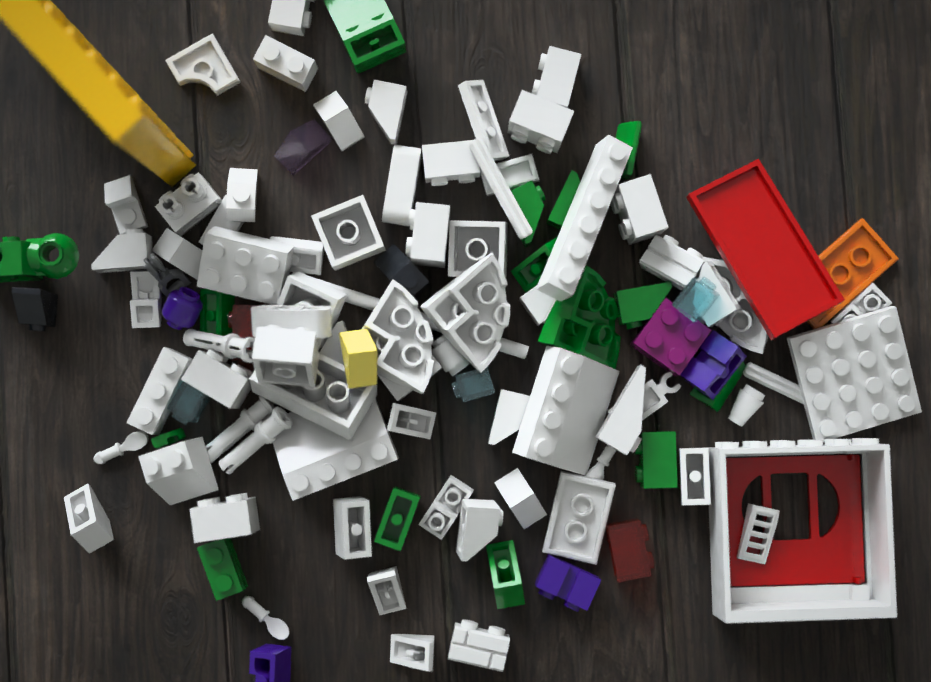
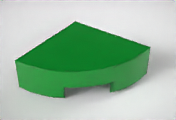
[151,428,186,449]

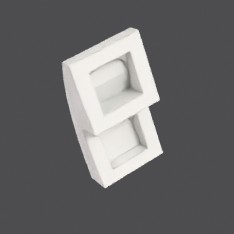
[130,270,162,328]

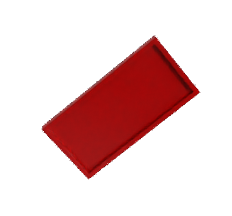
[686,159,845,340]

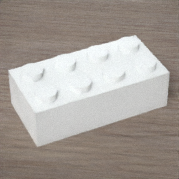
[249,353,377,440]

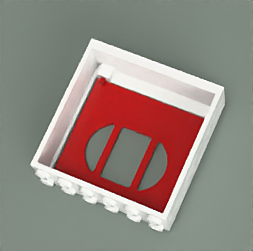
[707,438,897,623]

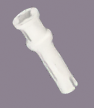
[183,329,255,363]
[206,396,275,463]
[219,407,293,474]

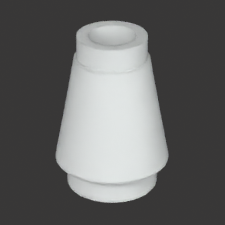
[728,384,765,427]

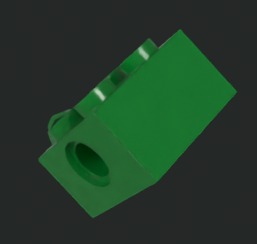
[0,233,80,283]

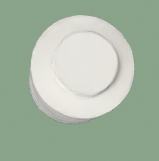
[432,335,470,376]

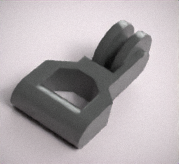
[144,253,192,297]

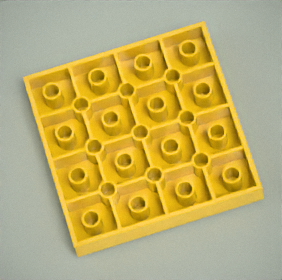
[0,0,196,187]

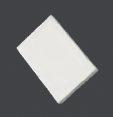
[542,471,616,565]

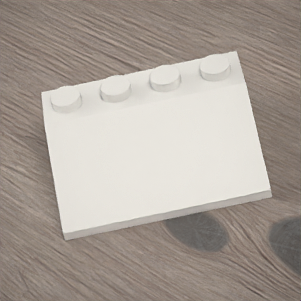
[512,346,620,476]
[273,398,399,501]

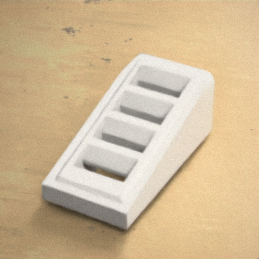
[737,503,780,564]

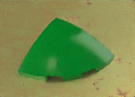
[538,265,621,369]

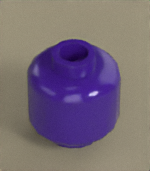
[162,287,203,330]

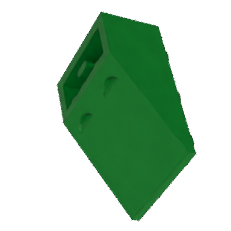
[323,0,406,74]

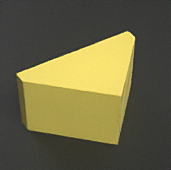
[339,329,377,389]

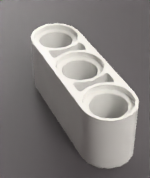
[382,144,422,226]
[251,305,332,338]

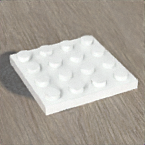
[787,306,922,442]

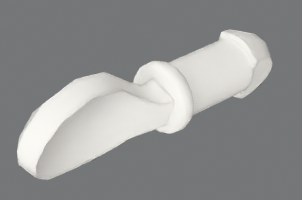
[93,431,149,464]
[586,445,617,480]
[242,596,290,640]

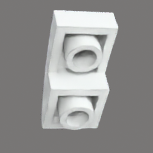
[831,282,892,323]
[418,475,474,540]

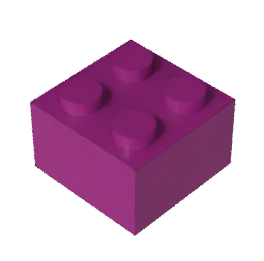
[630,298,711,376]

